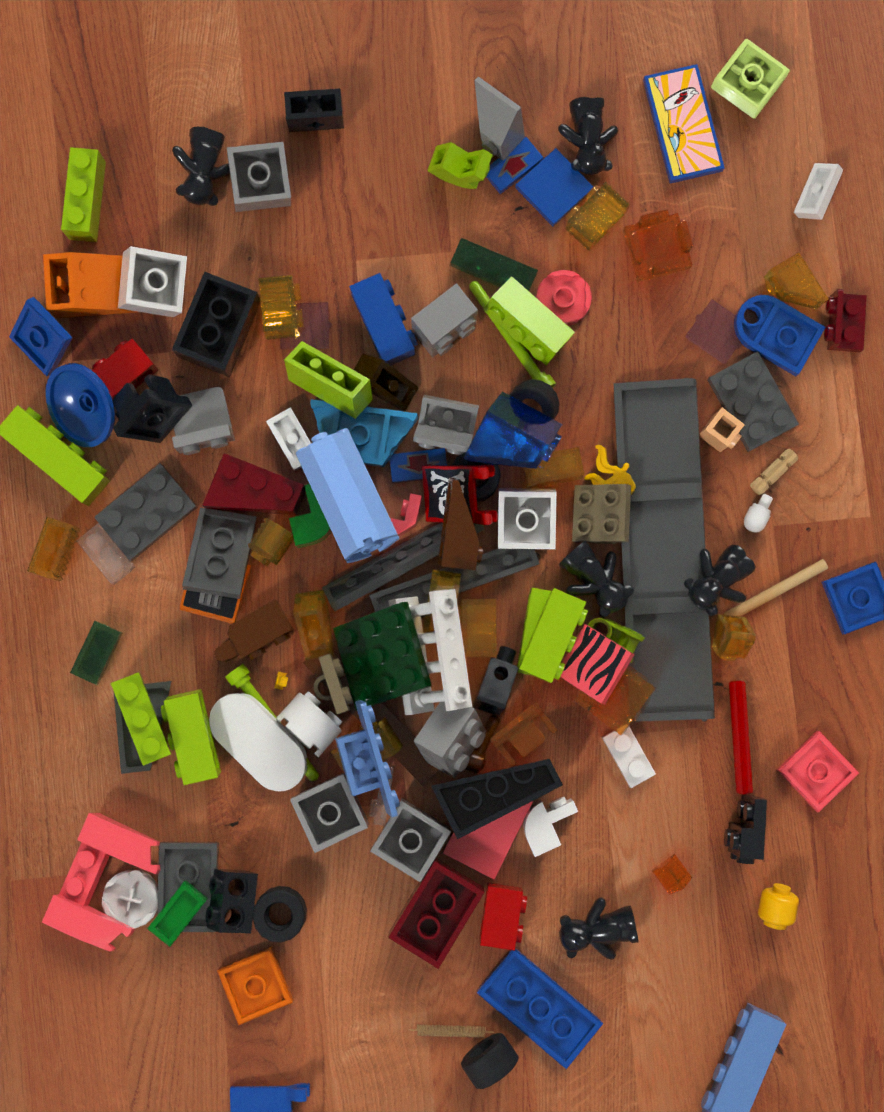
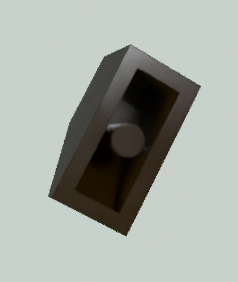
[354,354,418,411]

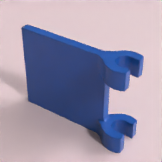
[230,1083,310,1112]

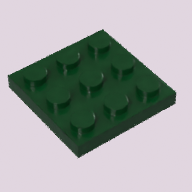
[333,602,432,711]

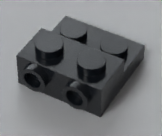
[724,794,767,864]

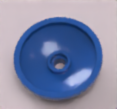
[46,363,115,447]

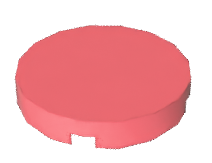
[536,270,592,326]

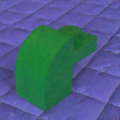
[289,484,332,548]

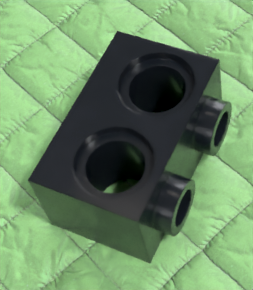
[205,869,258,934]

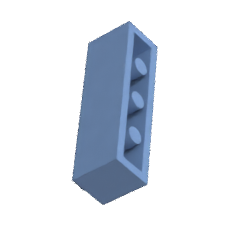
[701,1003,786,1112]

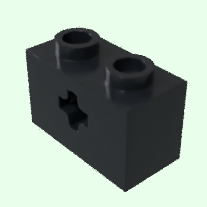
[284,88,344,132]

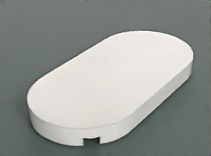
[209,693,307,791]

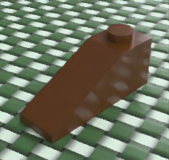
[438,477,483,570]

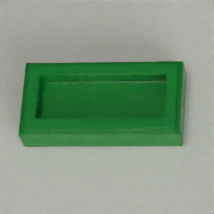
[147,880,208,947]

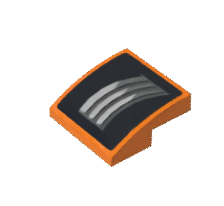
[179,565,251,624]

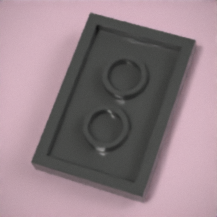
[707,351,799,452]
[94,463,198,561]
[182,507,257,599]
[157,842,219,932]

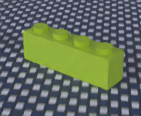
[0,405,111,506]

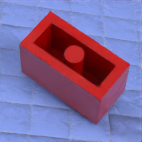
[92,338,159,400]
[479,882,527,951]

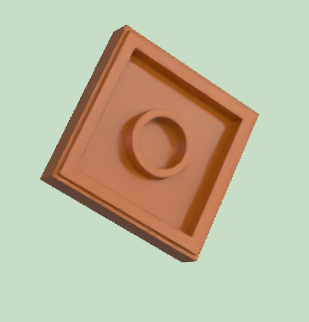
[217,946,294,1026]

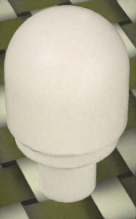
[744,494,773,533]

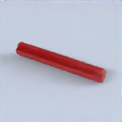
[729,680,753,794]

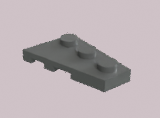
[114,681,172,774]

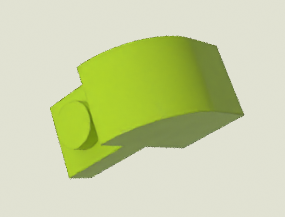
[427,142,493,189]

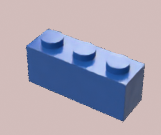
[349,273,418,365]

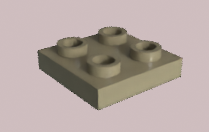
[572,484,631,544]
[313,654,353,714]

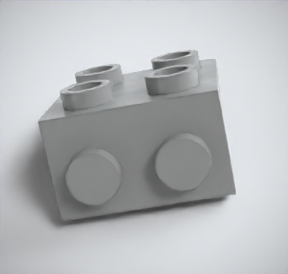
[172,387,235,455]
[413,395,479,455]

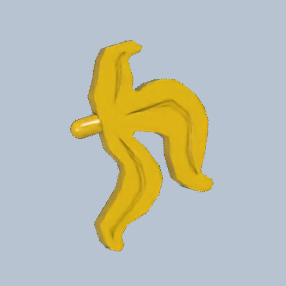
[585,445,636,495]

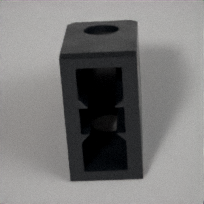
[472,646,518,717]

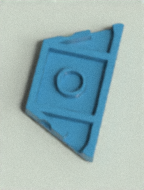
[310,399,418,467]

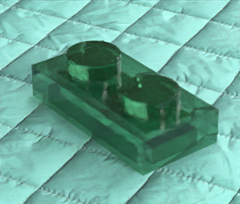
[70,621,123,685]

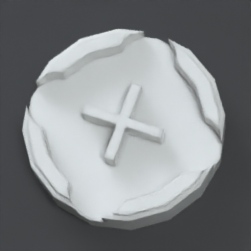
[102,869,158,929]

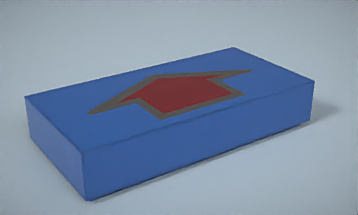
[486,137,544,194]
[390,448,447,484]

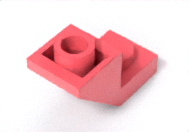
[390,493,422,537]

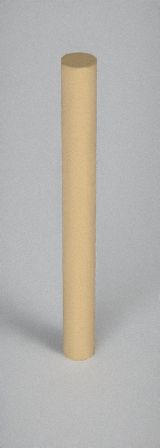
[724,559,828,623]

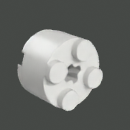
[276,691,342,757]

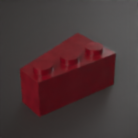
[202,453,306,515]

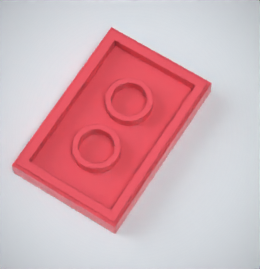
[443,801,533,880]

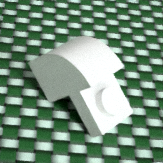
[523,797,578,857]

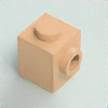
[699,407,745,452]

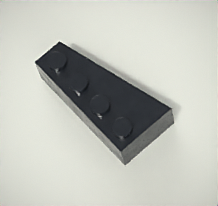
[431,759,563,839]

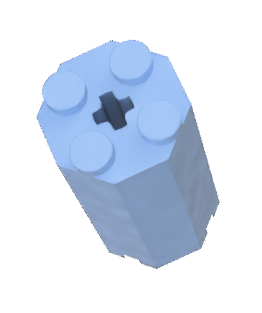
[296,428,400,563]

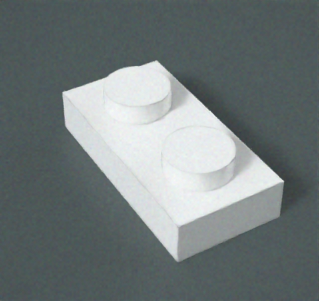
[794,163,843,220]
[266,407,311,471]
[602,723,656,788]

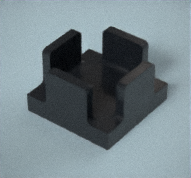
[113,374,192,443]

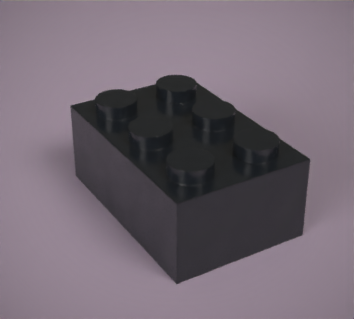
[172,271,261,378]

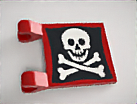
[422,465,498,525]

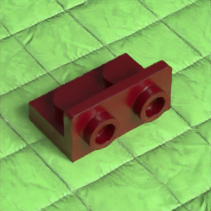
[824,289,867,352]

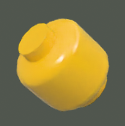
[758,883,799,930]

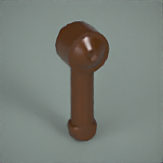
[465,715,500,774]

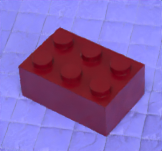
[388,857,485,969]

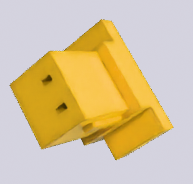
[274,671,288,690]

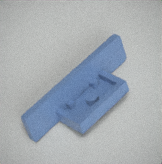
[335,700,400,818]

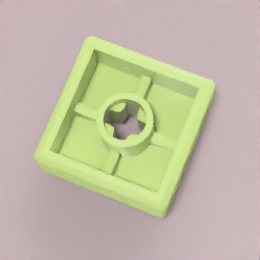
[711,39,790,118]

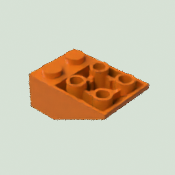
[43,252,137,319]

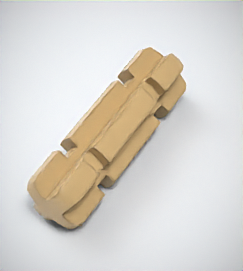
[750,449,798,495]

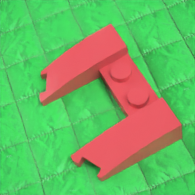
[42,813,160,952]

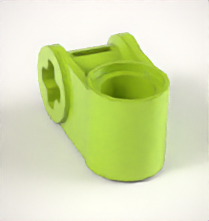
[588,618,645,663]

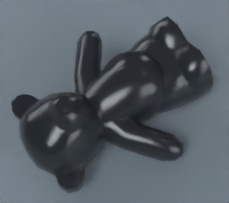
[558,97,618,175]
[172,126,230,206]
[558,541,634,618]
[684,545,756,616]
[559,897,639,960]

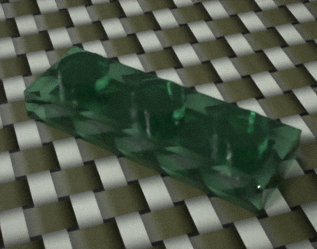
[450,238,538,291]

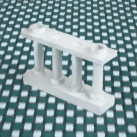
[389,589,472,715]

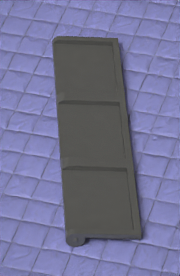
[613,378,715,722]

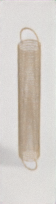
[411,1024,494,1038]

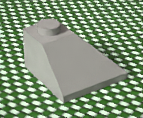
[475,76,525,161]

